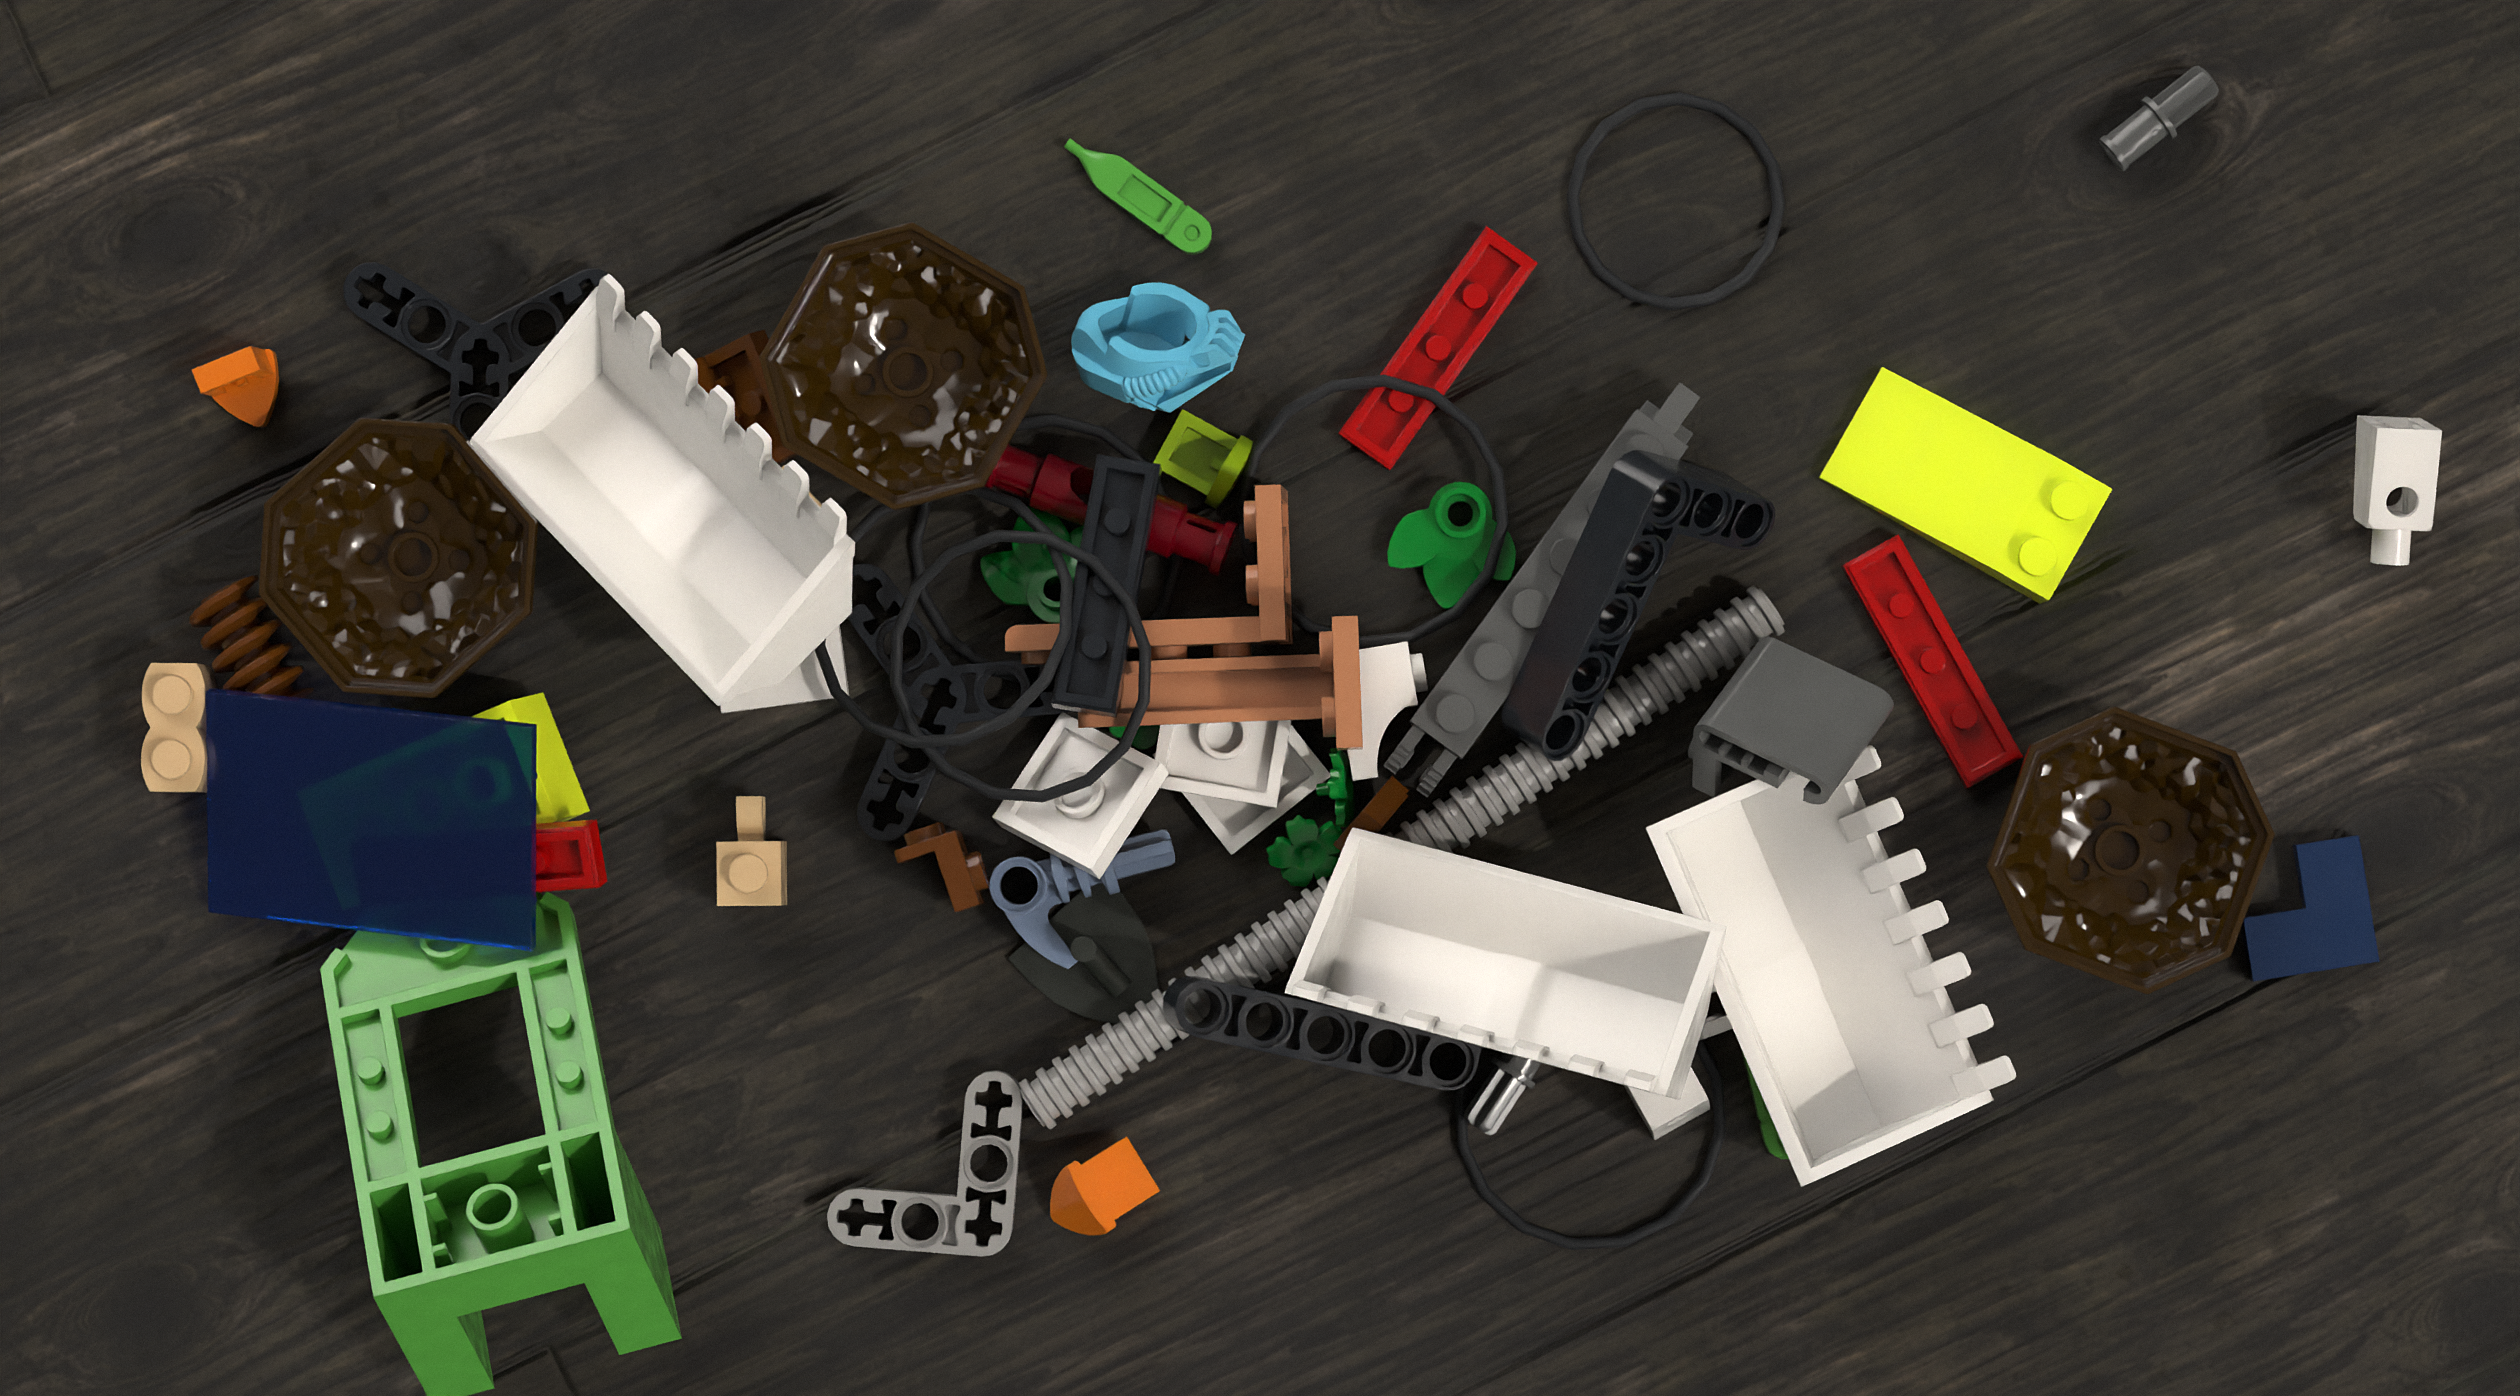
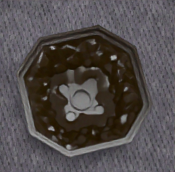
[759,222,1048,511]
[259,418,538,698]
[1985,707,2275,995]

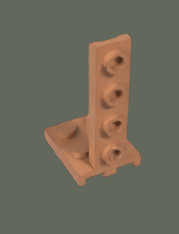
[1005,484,1293,665]
[1078,616,1363,751]

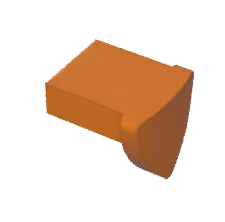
[192,346,279,428]
[1050,1136,1160,1235]

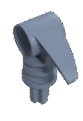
[990,828,1175,969]

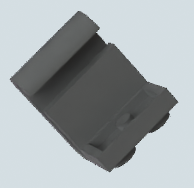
[1688,637,1894,805]

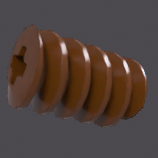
[189,575,314,719]

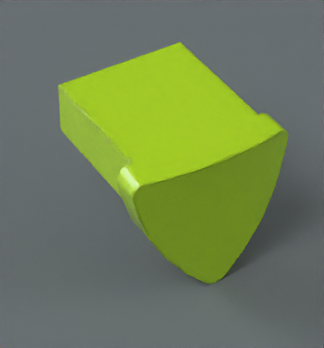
[1153,409,1253,509]

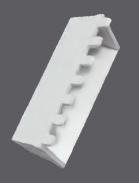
[470,274,855,706]
[1646,745,2016,1187]
[1285,827,1727,1100]

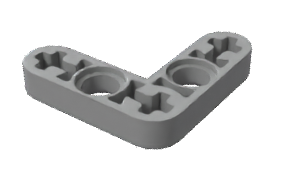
[827,1070,1024,1257]

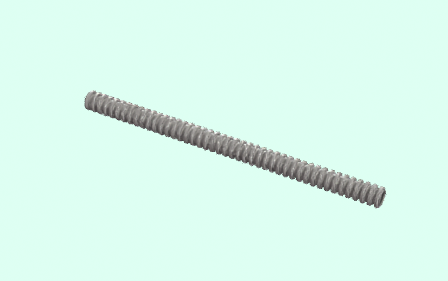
[1019,585,1785,1129]

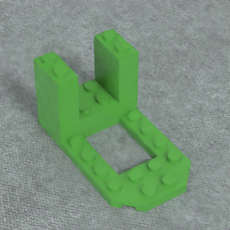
[320,892,682,1396]

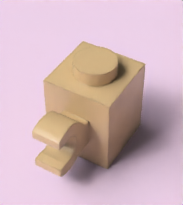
[716,796,787,906]

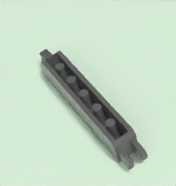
[1383,383,1700,797]

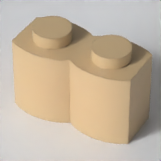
[141,663,218,793]

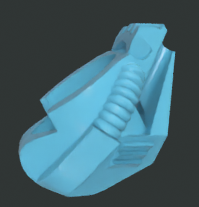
[1071,282,1245,413]

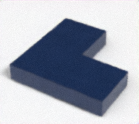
[2241,835,2380,982]

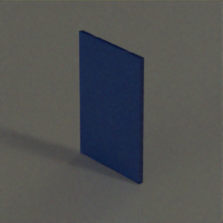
[206,688,538,951]

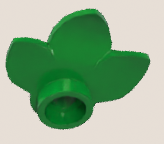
[1387,482,1516,609]
[981,506,1084,624]

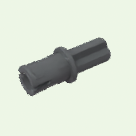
[2099,66,2219,172]
[1464,1053,1542,1135]

